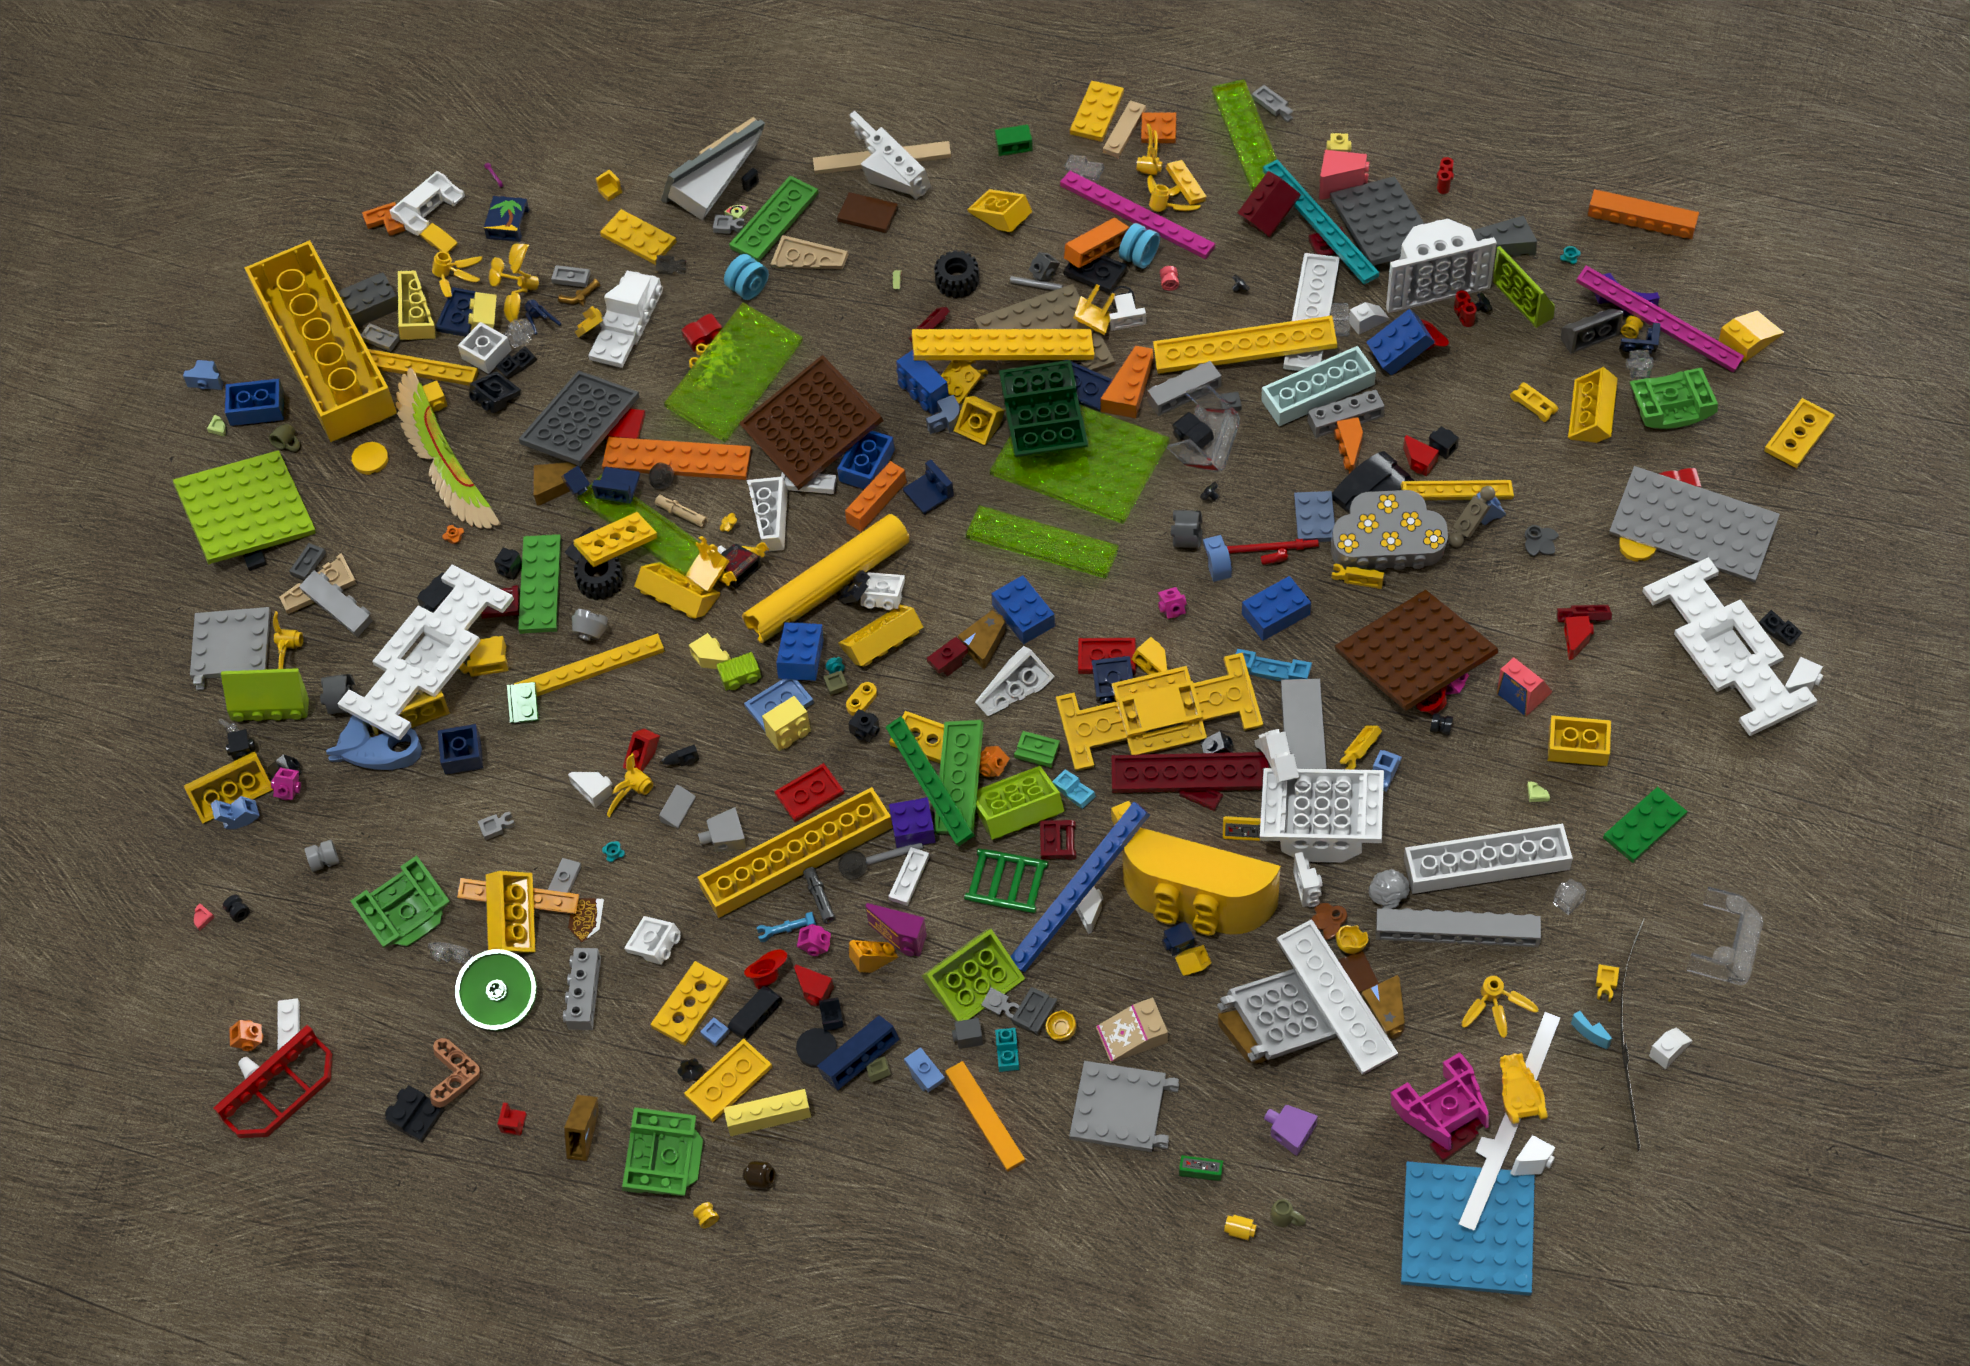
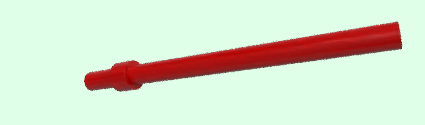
[1206,539,1319,555]

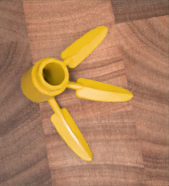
[1136,123,1162,175]
[1147,175,1201,212]
[432,251,482,297]
[273,611,303,669]
[607,753,653,818]
[1462,976,1538,1038]

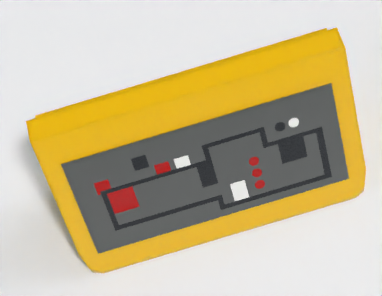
[1223,816,1261,841]

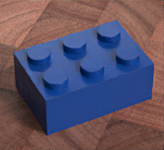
[1366,309,1435,375]
[896,350,949,415]
[225,379,284,426]
[837,431,895,489]
[991,575,1055,645]
[1242,576,1311,641]
[776,622,824,681]

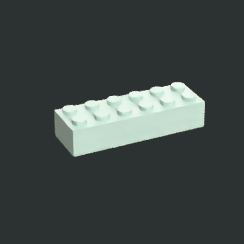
[1261,346,1376,426]

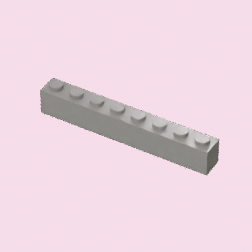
[1376,907,1541,947]

